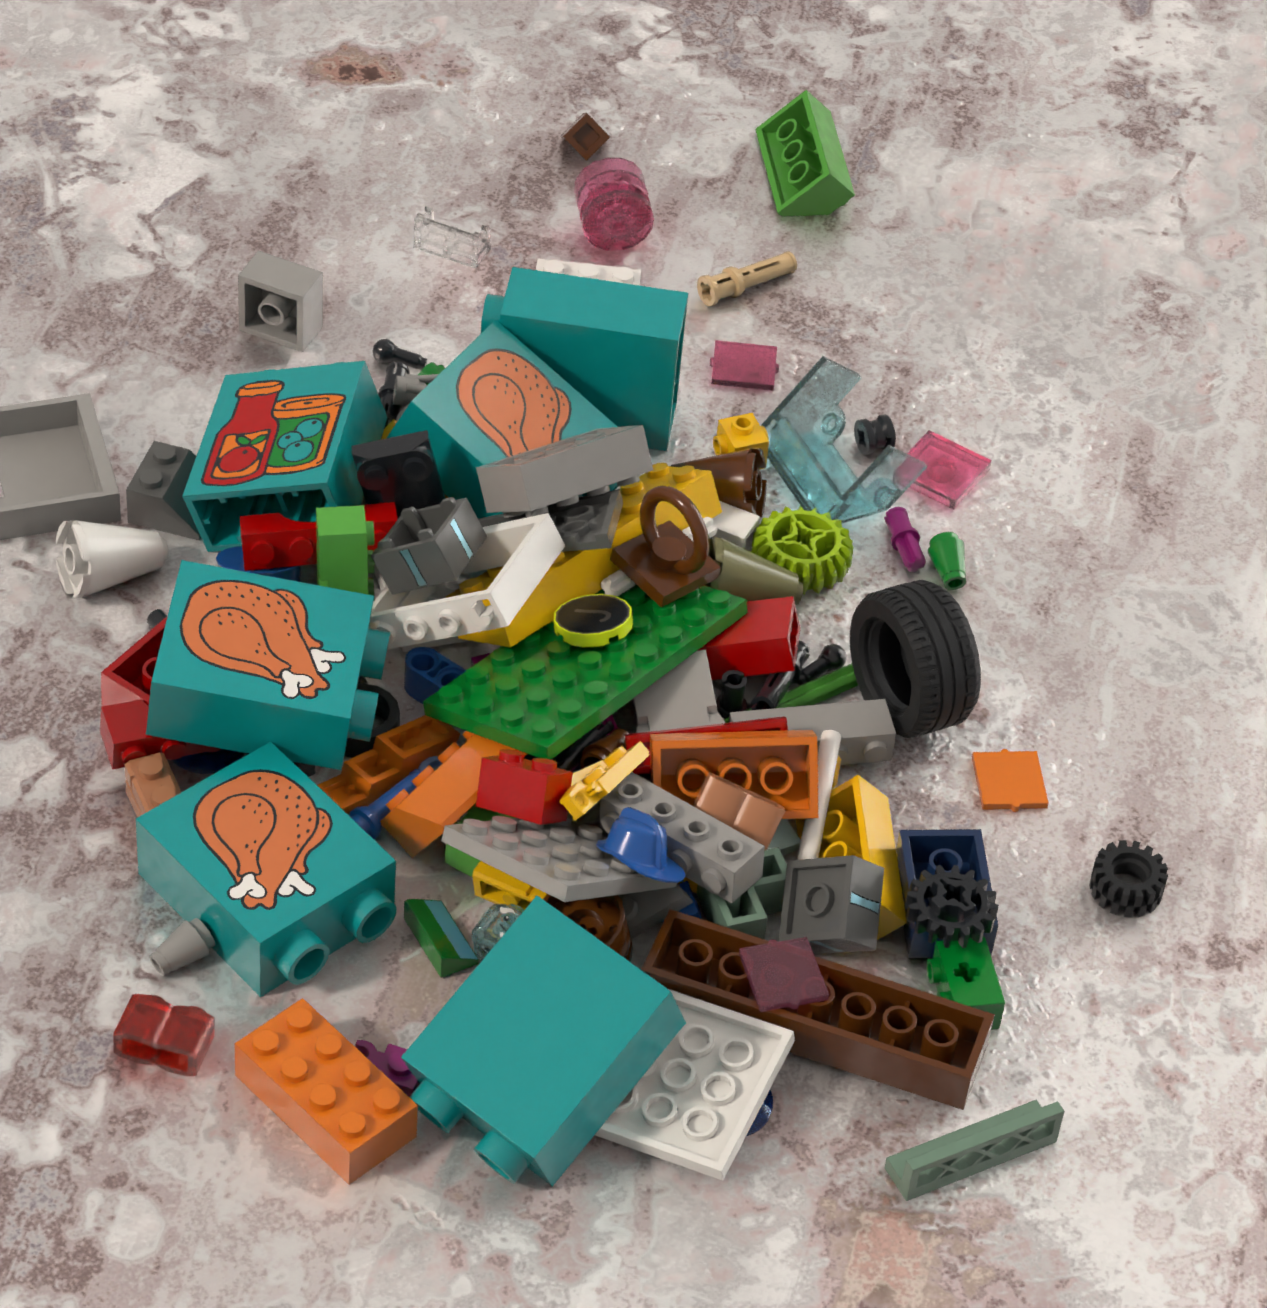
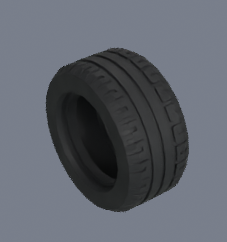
[850,580,981,738]

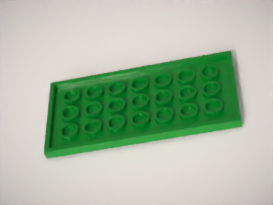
[423,585,748,760]

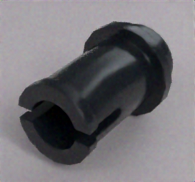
[716,670,747,719]

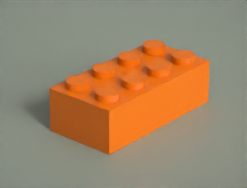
[234,998,418,1185]

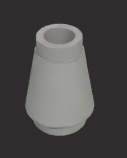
[149,918,215,976]

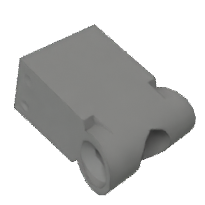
[632,650,725,733]

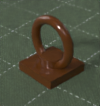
[610,486,721,608]

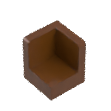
[560,113,610,161]

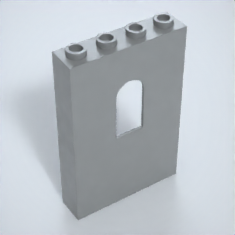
[0,393,121,540]

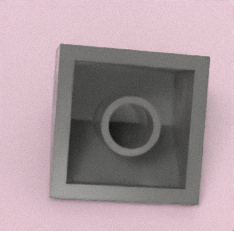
[126,441,201,540]

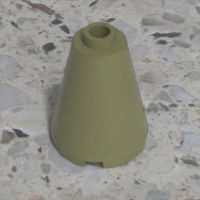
[704,536,803,605]

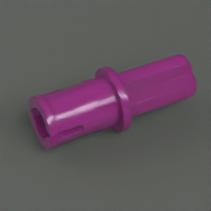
[884,507,926,572]

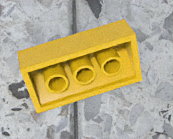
[796,775,907,940]

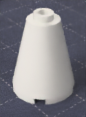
[56,520,168,598]

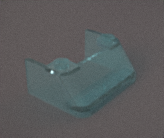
[761,356,927,523]

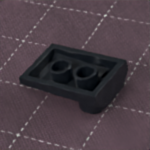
[352,430,446,519]

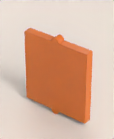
[972,749,1049,812]

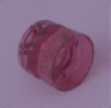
[574,158,654,251]

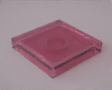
[891,430,992,510]

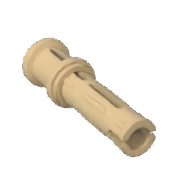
[697,251,797,306]

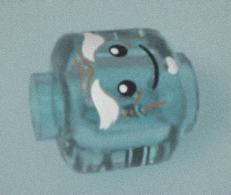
[471,904,524,960]

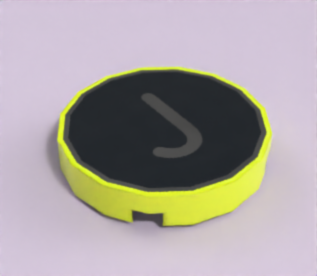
[553,594,633,647]

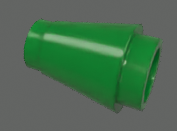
[928,532,967,590]

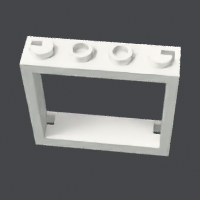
[369,513,565,650]

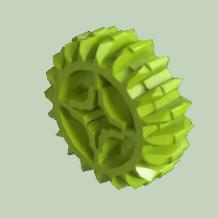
[751,505,854,595]

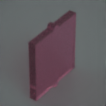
[709,340,779,391]
[739,937,829,1012]

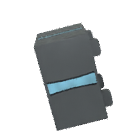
[371,497,487,595]
[778,855,884,954]

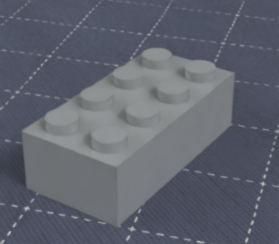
[476,425,653,518]

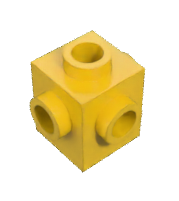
[713,413,769,470]

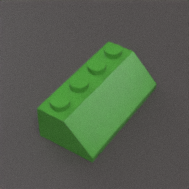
[755,90,855,217]

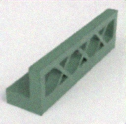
[884,1099,1065,1201]

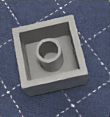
[238,251,323,352]

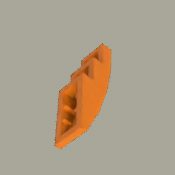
[317,715,460,815]

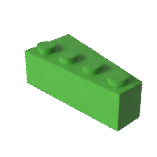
[316,505,375,601]

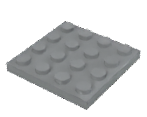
[441,813,677,902]

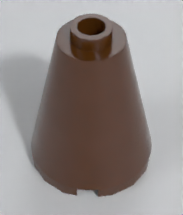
[671,448,767,518]

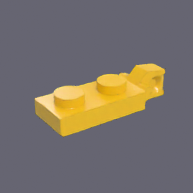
[559,741,650,821]

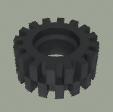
[1089,840,1168,918]

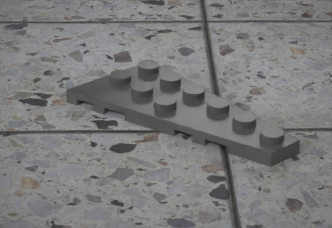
[478,489,623,552]

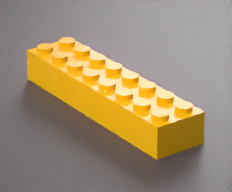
[446,463,722,648]

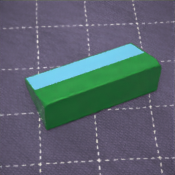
[404,899,479,978]

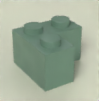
[696,847,787,939]

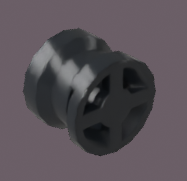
[854,414,896,455]

